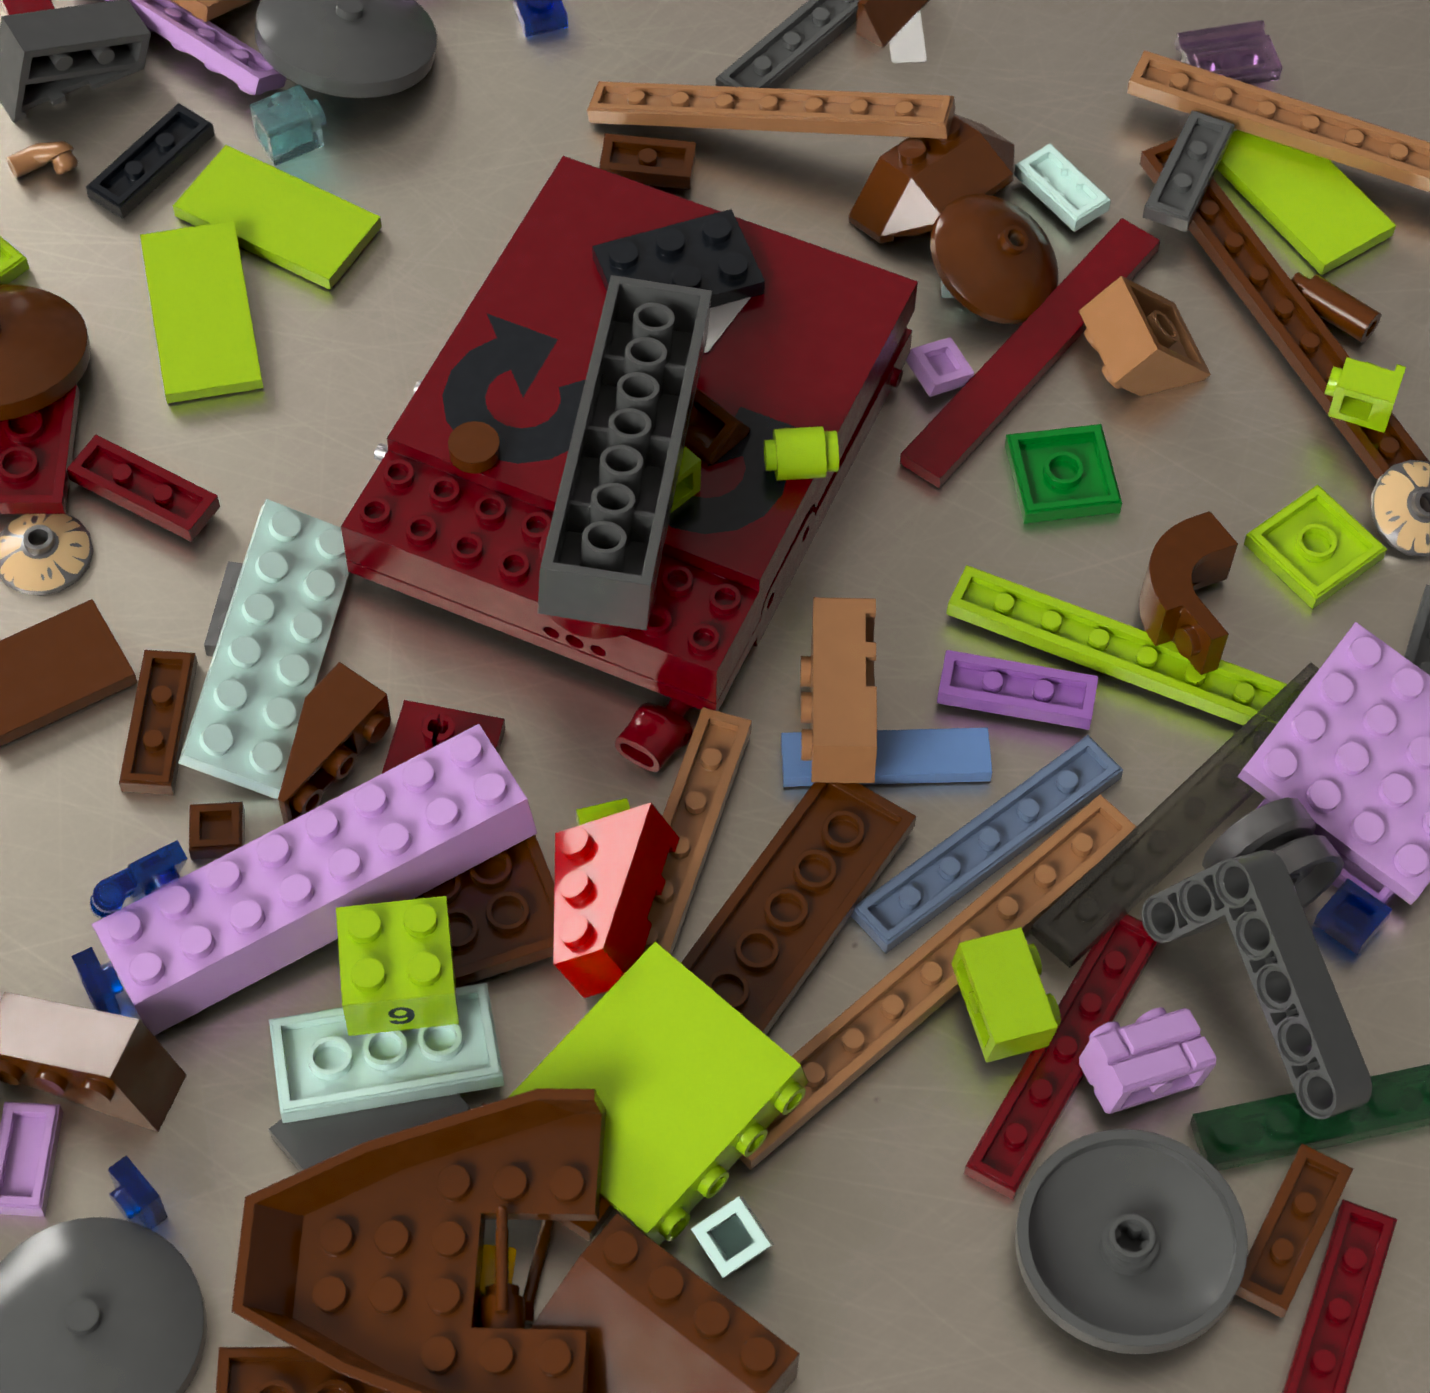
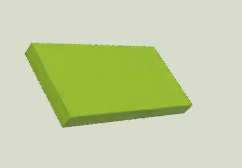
[1217,130,1396,276]
[173,145,382,290]
[140,220,263,404]

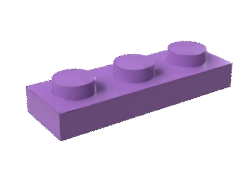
[937,650,1098,730]

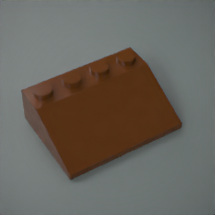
[530,1213,799,1393]

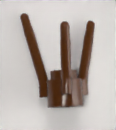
[477,1205,554,1329]

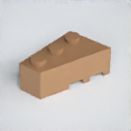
[800,597,877,783]

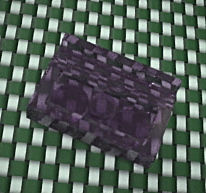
[1175,20,1283,84]

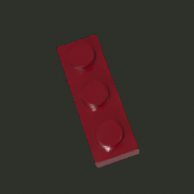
[67,434,220,542]

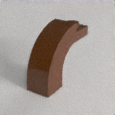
[1139,511,1238,675]

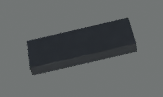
[86,103,215,219]

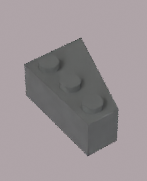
[0,0,151,123]

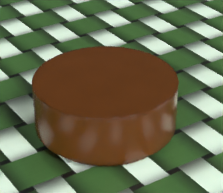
[448,421,500,473]

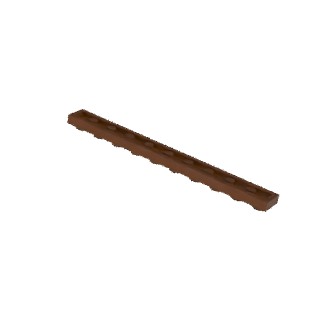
[1139,137,1430,480]

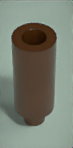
[1291,272,1382,343]

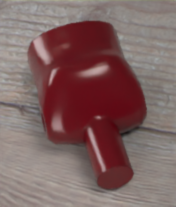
[615,699,693,772]

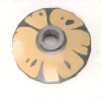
[1371,460,1430,557]
[0,513,93,596]

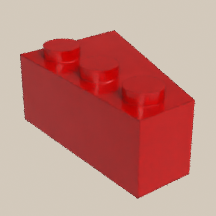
[553,802,680,998]

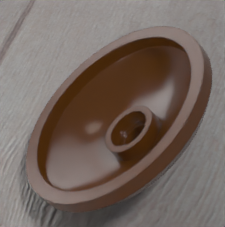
[930,194,1059,324]

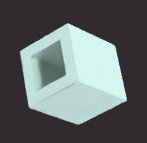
[691,1196,774,1278]

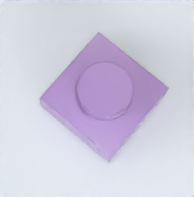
[906,337,975,397]

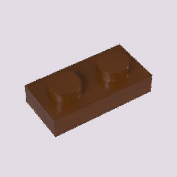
[599,133,696,190]

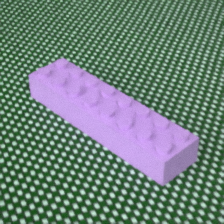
[92,724,537,1036]

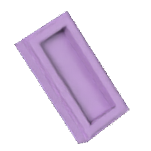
[0,1101,63,1217]

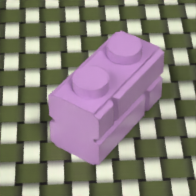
[1079,1007,1217,1114]

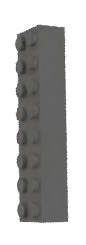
[538,275,712,631]

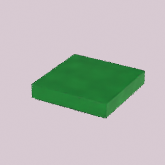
[1005,424,1122,524]

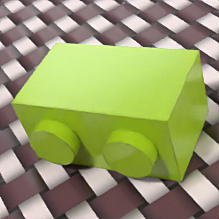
[951,927,1060,1063]

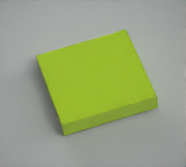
[1244,485,1387,609]

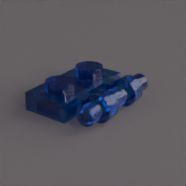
[89,840,187,919]

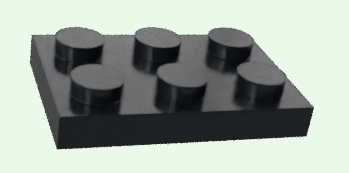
[592,209,765,308]

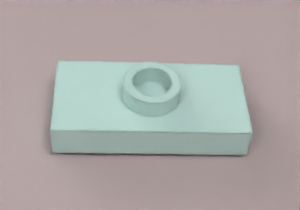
[1014,144,1111,232]

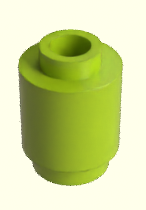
[763,426,839,481]

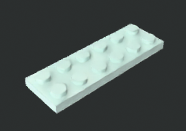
[178,499,349,799]

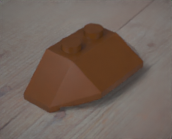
[849,114,1015,244]

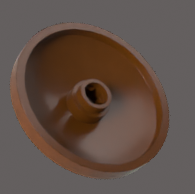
[0,284,90,421]

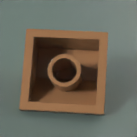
[1079,276,1211,397]

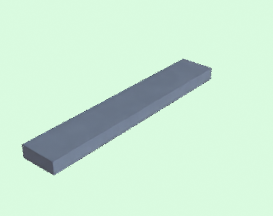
[851,735,1123,954]

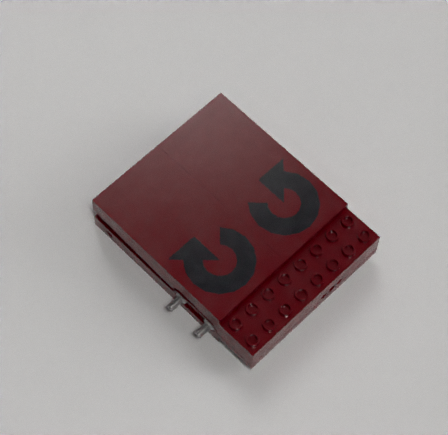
[341,156,918,711]

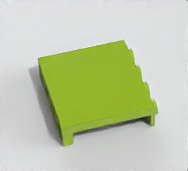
[508,942,808,1245]

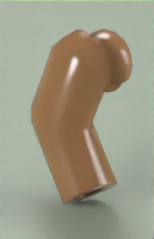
[6,141,78,178]

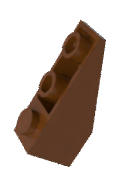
[278,662,391,824]

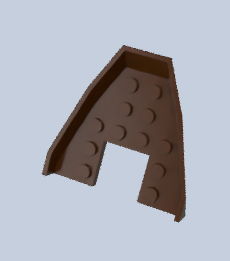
[231,1088,606,1393]

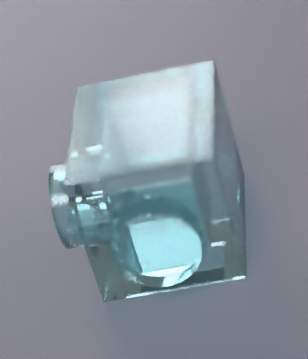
[250,85,326,166]

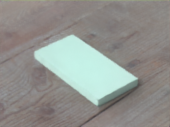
[269,983,504,1124]

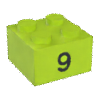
[336,896,459,1036]

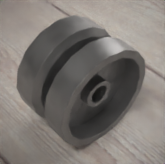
[1202,797,1344,908]

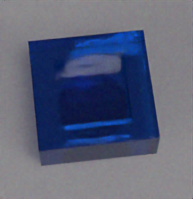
[513,0,568,37]
[1314,878,1392,955]
[71,947,124,1015]
[108,1155,168,1230]

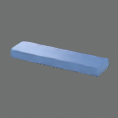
[781,728,992,787]

